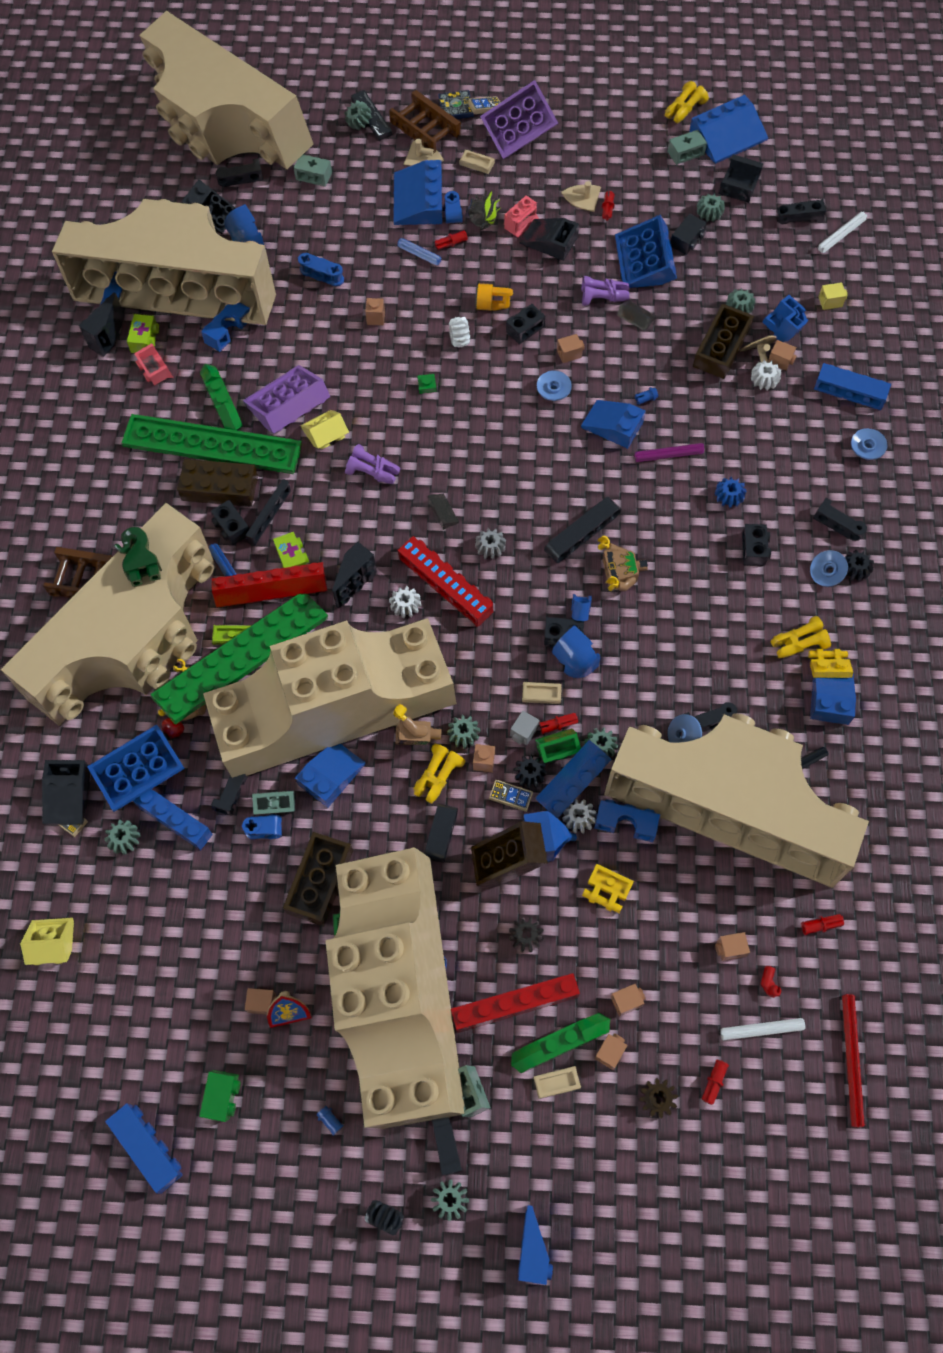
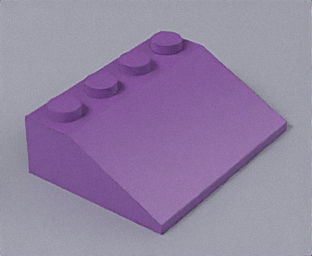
[480,80,559,159]
[243,365,330,434]

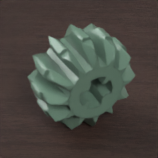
[344,100,372,130]
[697,193,725,222]
[726,288,756,314]
[447,714,480,749]
[584,728,618,757]
[104,820,140,855]
[431,1180,469,1221]

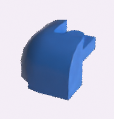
[224,204,264,245]
[762,295,808,342]
[552,625,600,678]

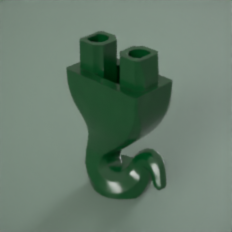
[114,527,162,587]

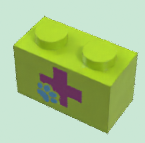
[127,314,159,353]
[273,532,309,568]

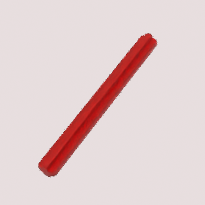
[842,994,865,1128]

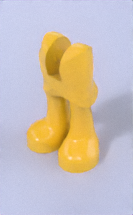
[665,81,709,124]
[770,616,831,659]
[413,743,466,804]

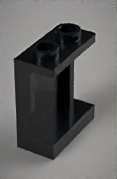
[718,154,764,203]

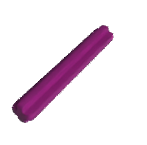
[634,443,704,462]

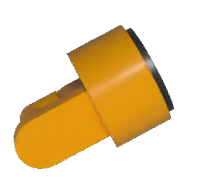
[475,283,513,311]

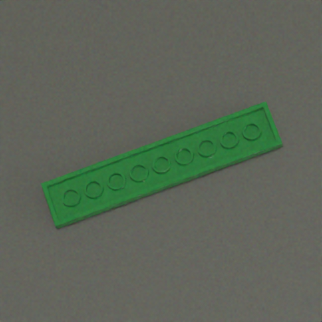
[121,414,302,474]
[151,594,328,725]

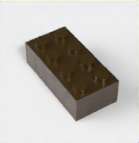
[693,304,754,379]
[177,459,258,507]
[471,821,548,887]
[283,832,353,926]

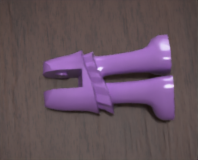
[582,276,630,306]
[345,444,400,484]

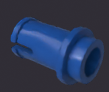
[635,387,658,405]
[317,1106,344,1136]

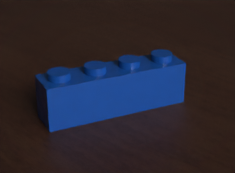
[814,363,891,410]
[535,740,612,819]
[133,789,213,851]
[105,1103,183,1194]

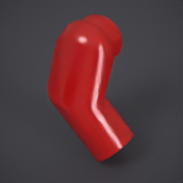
[761,966,781,998]

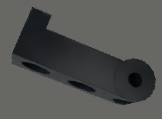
[215,158,263,187]
[776,199,826,224]
[813,498,867,541]
[685,702,737,732]
[211,774,248,816]
[432,1117,462,1176]

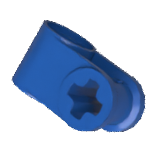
[445,191,462,224]
[571,594,592,621]
[242,815,282,840]

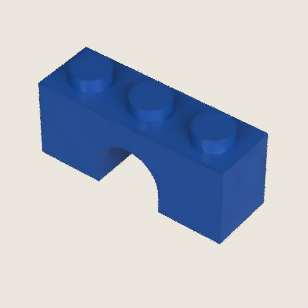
[201,302,250,352]
[594,800,660,843]

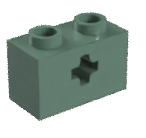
[668,130,707,165]
[294,155,332,187]
[252,791,295,814]
[458,1065,491,1117]

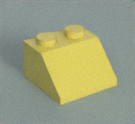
[300,410,349,449]
[20,918,74,965]

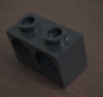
[506,304,545,345]
[211,500,249,546]
[741,524,771,566]
[544,617,584,648]

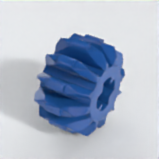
[715,476,746,508]

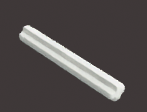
[818,212,867,253]
[720,1018,805,1040]

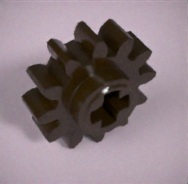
[639,1078,678,1119]

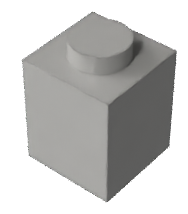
[510,711,539,746]

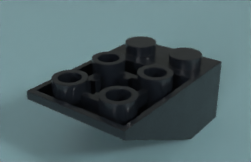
[181,179,236,234]
[519,218,579,261]
[79,292,125,357]
[332,542,377,608]
[42,760,91,825]

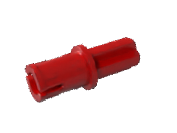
[602,191,615,221]
[435,230,468,250]
[539,713,578,734]
[801,914,844,935]
[702,1059,729,1105]

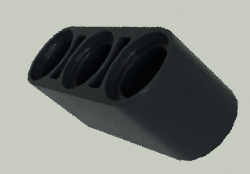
[424,803,458,863]

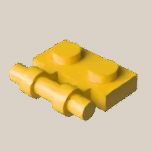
[808,649,853,678]
[582,864,634,913]

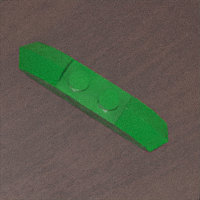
[199,363,243,430]
[511,1013,610,1073]

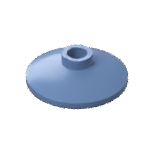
[537,371,572,401]
[851,428,887,460]
[810,550,848,587]
[668,714,702,743]

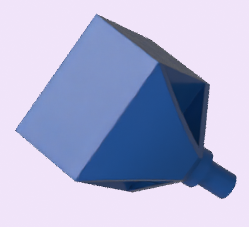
[523,811,577,862]

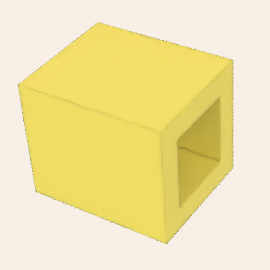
[818,283,847,310]

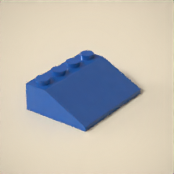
[689,95,768,164]
[394,160,442,225]
[615,215,677,288]
[87,725,185,812]

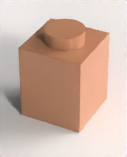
[365,298,385,326]
[557,334,584,363]
[768,340,797,371]
[473,744,495,773]
[715,932,750,961]
[611,984,645,1017]
[245,988,277,1015]
[594,1033,628,1070]

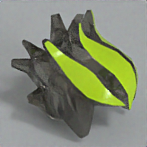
[468,190,501,231]

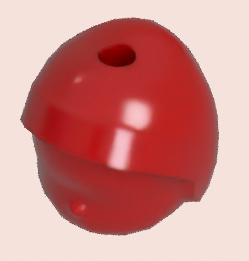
[161,718,185,739]

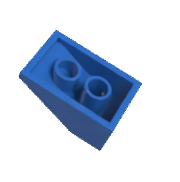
[581,400,646,449]
[810,675,856,725]
[295,744,366,808]
[517,1205,553,1285]

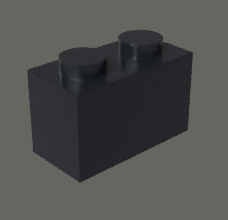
[671,214,706,255]

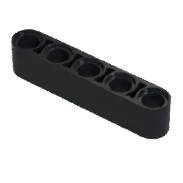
[544,497,622,563]

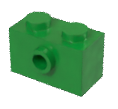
[535,728,581,763]
[199,1070,241,1122]

